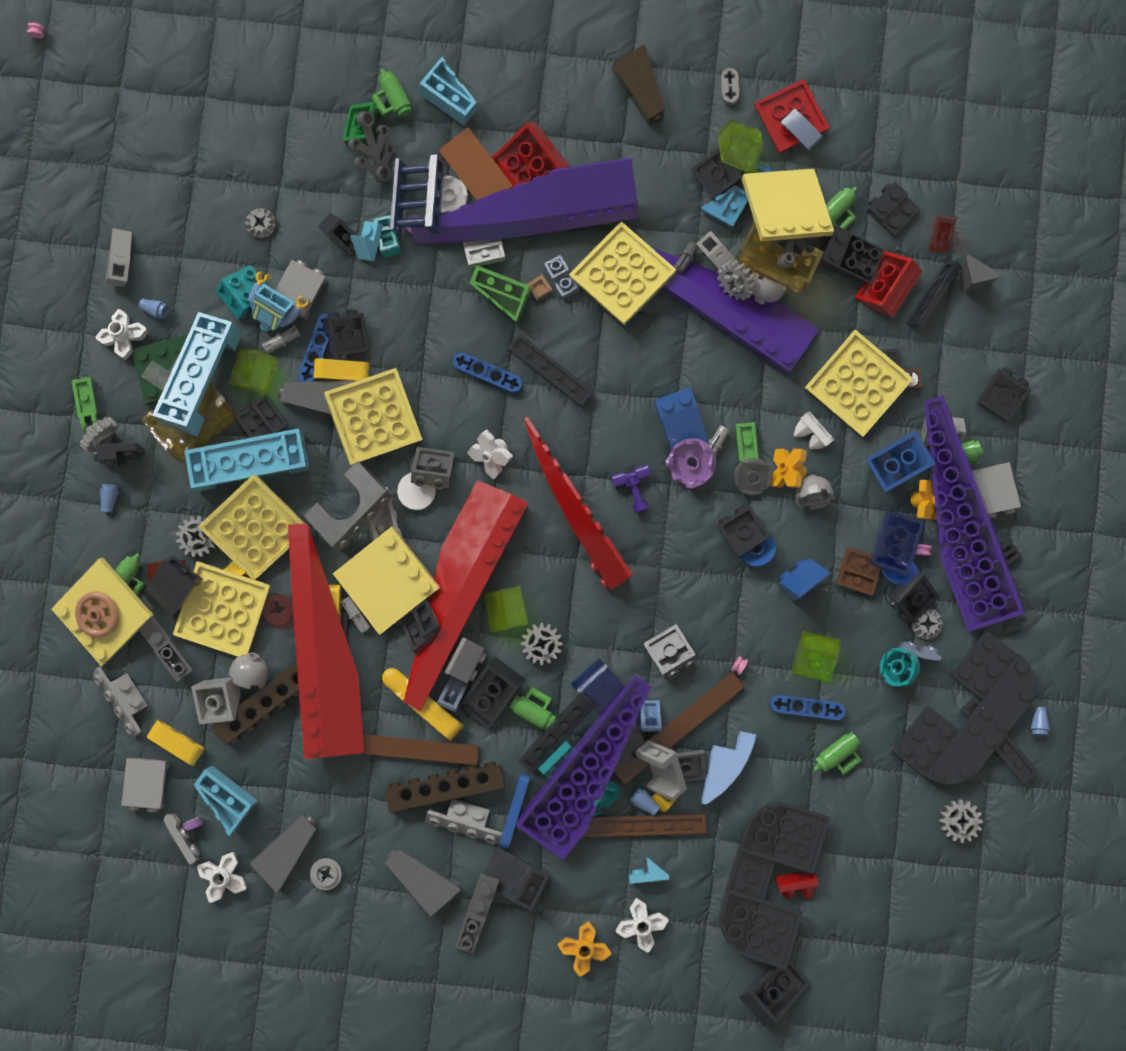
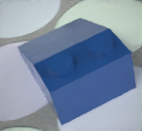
[653,387,709,451]
[866,430,936,492]
[777,558,830,601]

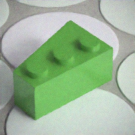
[470,265,532,322]

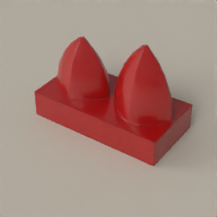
[775,871,819,900]

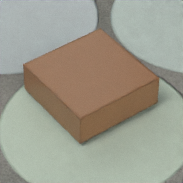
[526,274,553,301]

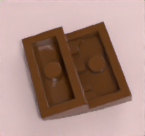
[836,546,884,596]

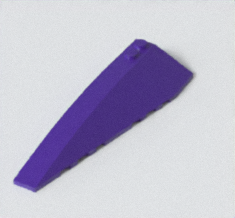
[516,674,652,860]

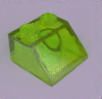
[718,119,763,173]
[228,349,278,395]
[483,586,529,633]
[791,631,840,682]

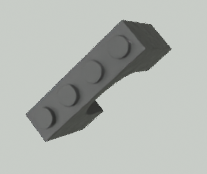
[304,461,393,551]

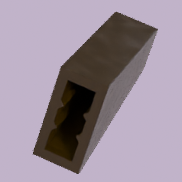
[612,44,665,125]

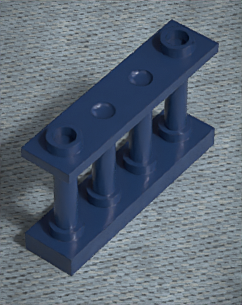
[389,154,445,236]

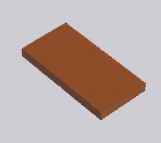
[439,127,513,200]

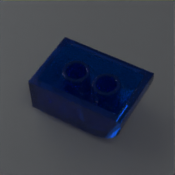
[869,510,925,577]
[570,658,625,716]

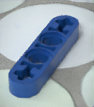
[298,314,329,382]
[453,352,522,393]
[769,695,846,720]
[499,773,530,849]

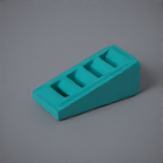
[373,215,401,258]

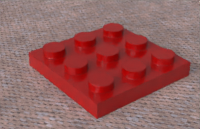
[754,79,830,154]

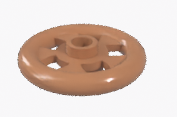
[75,592,118,638]

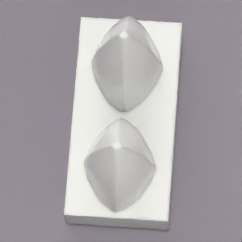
[794,411,835,449]

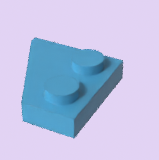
[701,185,748,228]

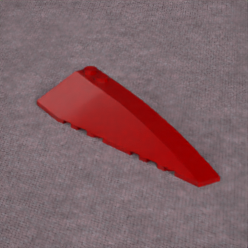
[524,417,632,591]

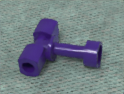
[611,465,651,513]

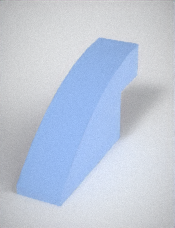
[701,731,756,804]

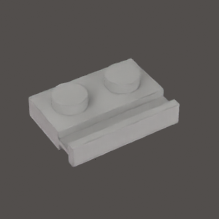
[463,239,506,269]

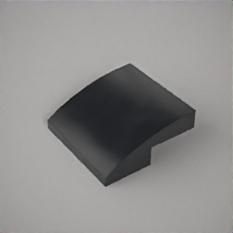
[234,394,289,438]
[401,599,440,655]

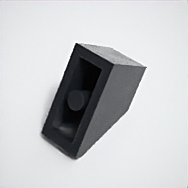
[318,213,357,256]

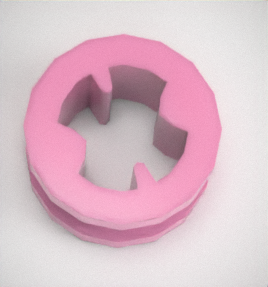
[27,23,45,38]
[914,544,932,556]
[731,656,748,676]

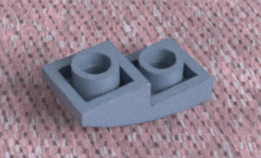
[781,109,823,150]
[544,255,579,299]
[898,641,942,661]

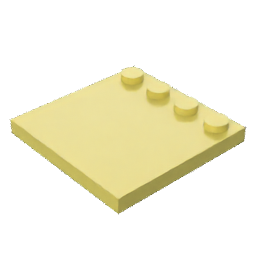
[742,169,834,241]
[569,222,677,325]
[805,330,913,437]
[323,368,422,465]
[198,473,310,580]
[333,526,440,635]
[52,558,153,666]
[173,561,271,657]

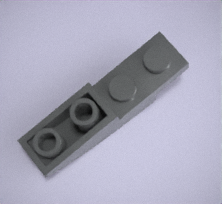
[139,608,193,682]
[455,874,499,954]

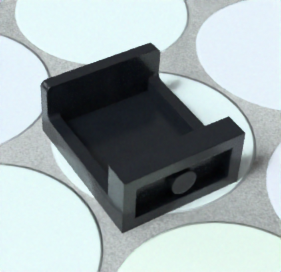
[142,555,203,619]

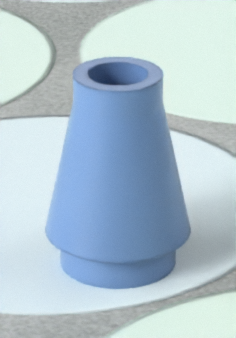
[139,299,169,319]
[100,484,119,512]
[1030,707,1050,736]
[630,788,660,815]

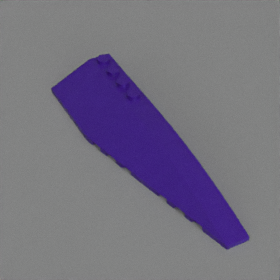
[411,158,639,243]
[651,247,820,376]
[924,395,1025,632]

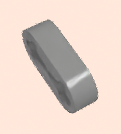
[721,68,739,105]

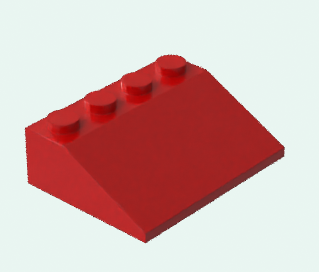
[491,122,570,188]

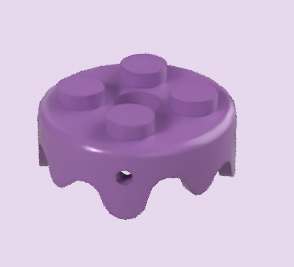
[666,438,717,488]

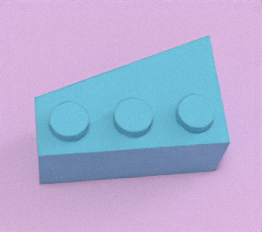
[419,57,476,126]
[194,766,258,836]

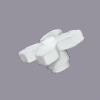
[96,309,149,360]
[467,430,513,479]
[197,852,247,903]
[616,898,669,953]

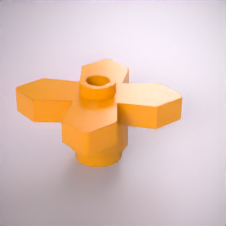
[770,449,807,488]
[911,480,937,520]
[558,921,611,977]

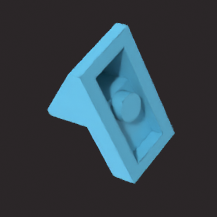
[351,221,383,261]
[628,856,669,884]

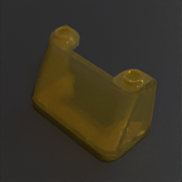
[736,221,824,292]
[141,382,237,462]

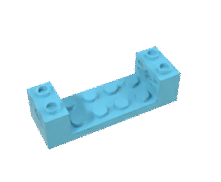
[153,312,242,437]
[185,429,310,492]

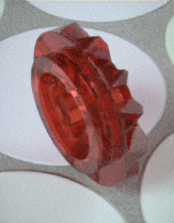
[263,594,293,625]

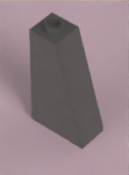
[278,380,356,417]
[250,814,318,893]
[385,848,461,916]

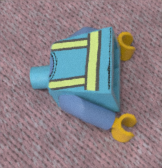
[249,271,310,331]

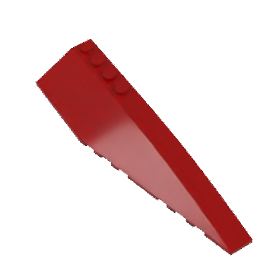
[403,480,528,711]
[288,523,365,759]

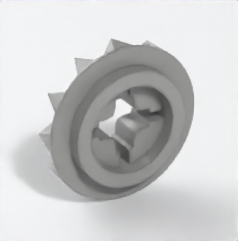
[245,208,276,238]
[912,608,943,639]
[310,858,342,890]

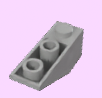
[105,229,132,287]
[696,231,740,270]

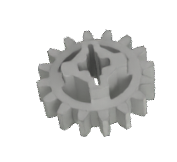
[717,260,757,300]
[80,417,118,453]
[175,516,216,558]
[521,623,563,665]
[939,799,983,843]

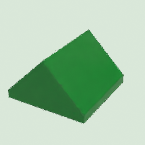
[342,102,379,147]

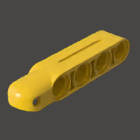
[382,668,463,741]

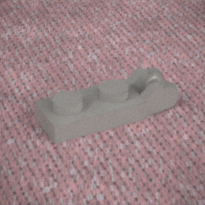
[163,813,200,865]

